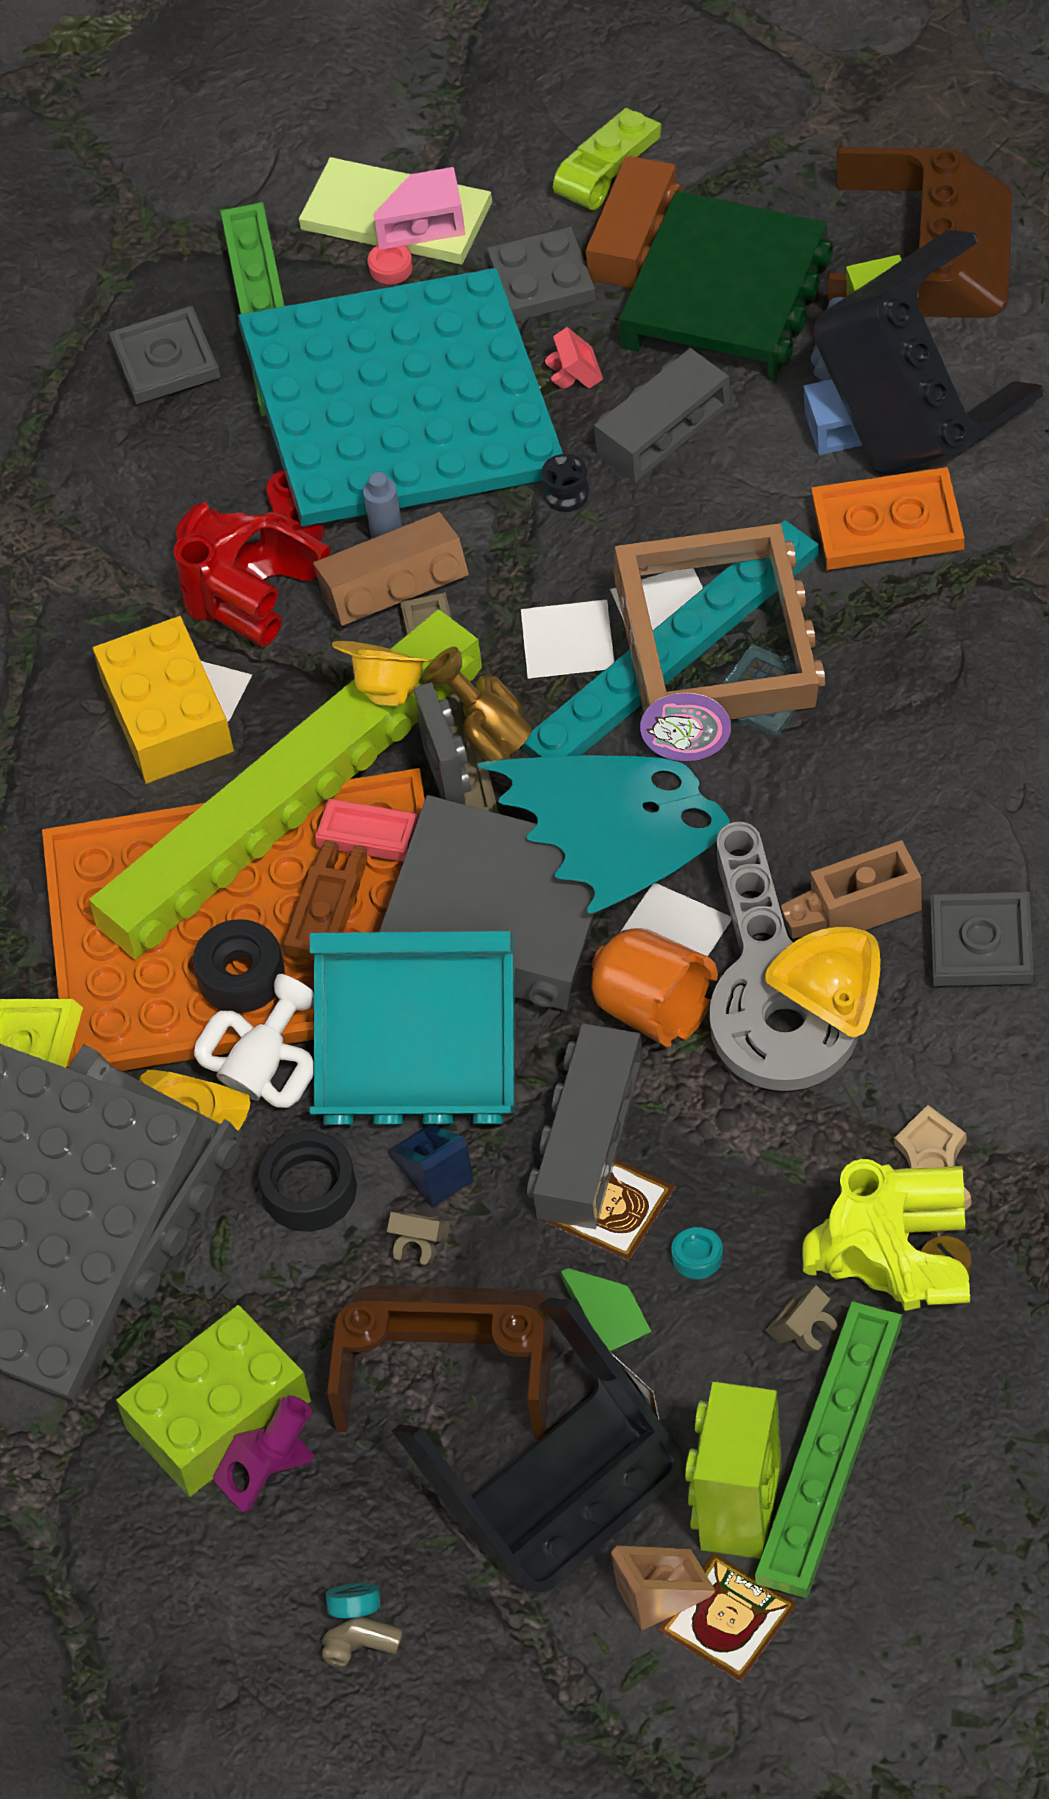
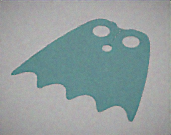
[477,755,730,913]

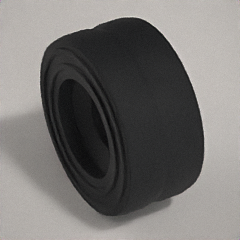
[193,919,285,1013]

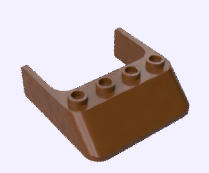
[827,147,1012,318]

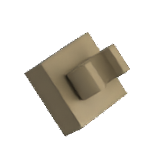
[387,1211,451,1265]
[765,1285,838,1353]

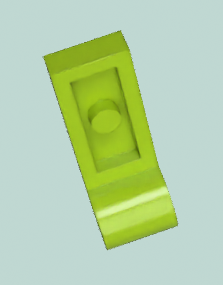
[553,108,661,210]

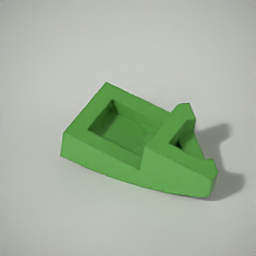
[559,1268,651,1353]

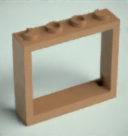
[613,523,825,719]

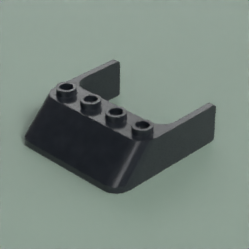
[813,230,1046,474]

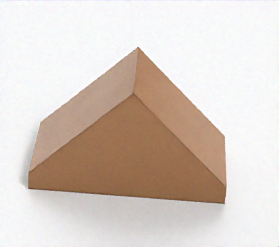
[611,1546,716,1631]

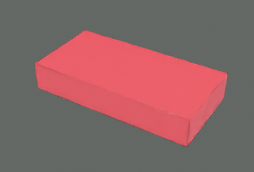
[315,798,420,862]

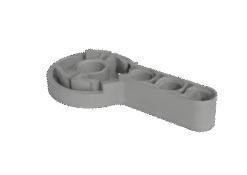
[710,822,858,1091]

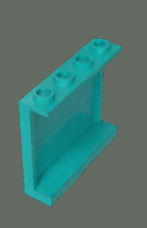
[310,931,515,1125]

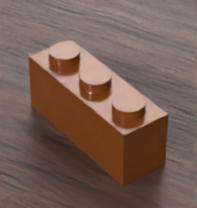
[586,155,683,289]

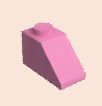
[374,167,465,250]

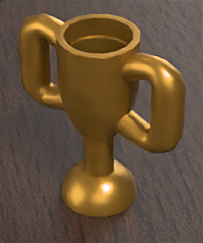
[422,646,532,761]

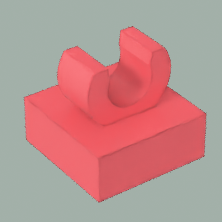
[545,327,603,389]

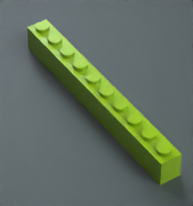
[89,609,482,960]

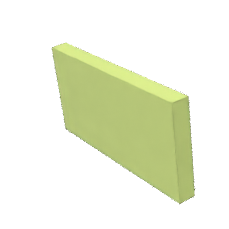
[299,157,492,265]

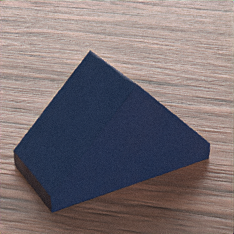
[388,1124,474,1207]

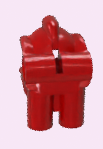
[174,501,331,647]

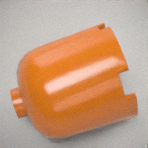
[591,928,718,1047]

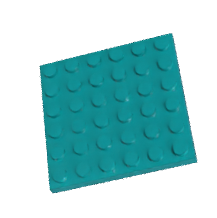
[238,268,563,527]

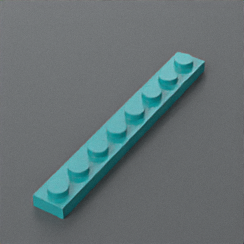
[522,520,819,758]

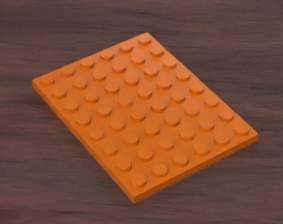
[42,768,425,1071]

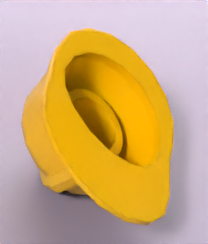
[332,641,432,706]

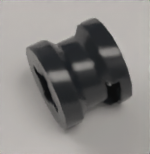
[541,454,589,512]

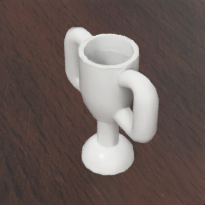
[194,974,314,1108]

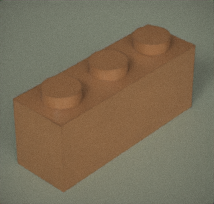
[313,512,469,626]

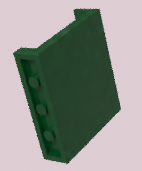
[619,191,833,382]

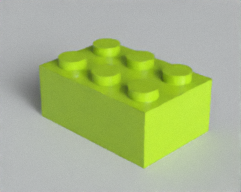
[116,1305,311,1497]
[686,1382,782,1559]

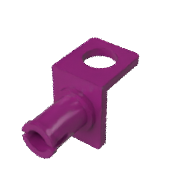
[213,1395,314,1512]

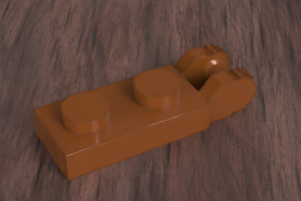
[283,840,367,961]

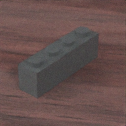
[527,1023,643,1229]

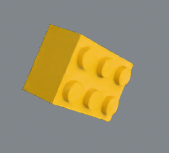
[92,616,234,784]

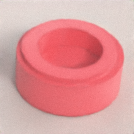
[368,245,413,285]

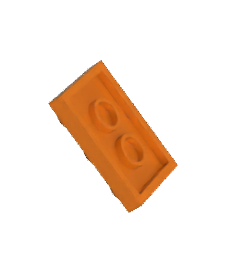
[811,467,965,570]

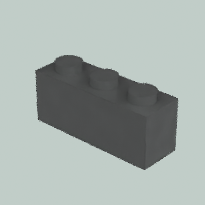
[594,348,731,482]

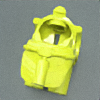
[802,1159,970,1311]

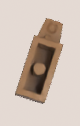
[781,840,922,939]

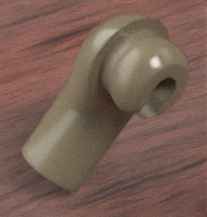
[322,1617,402,1667]

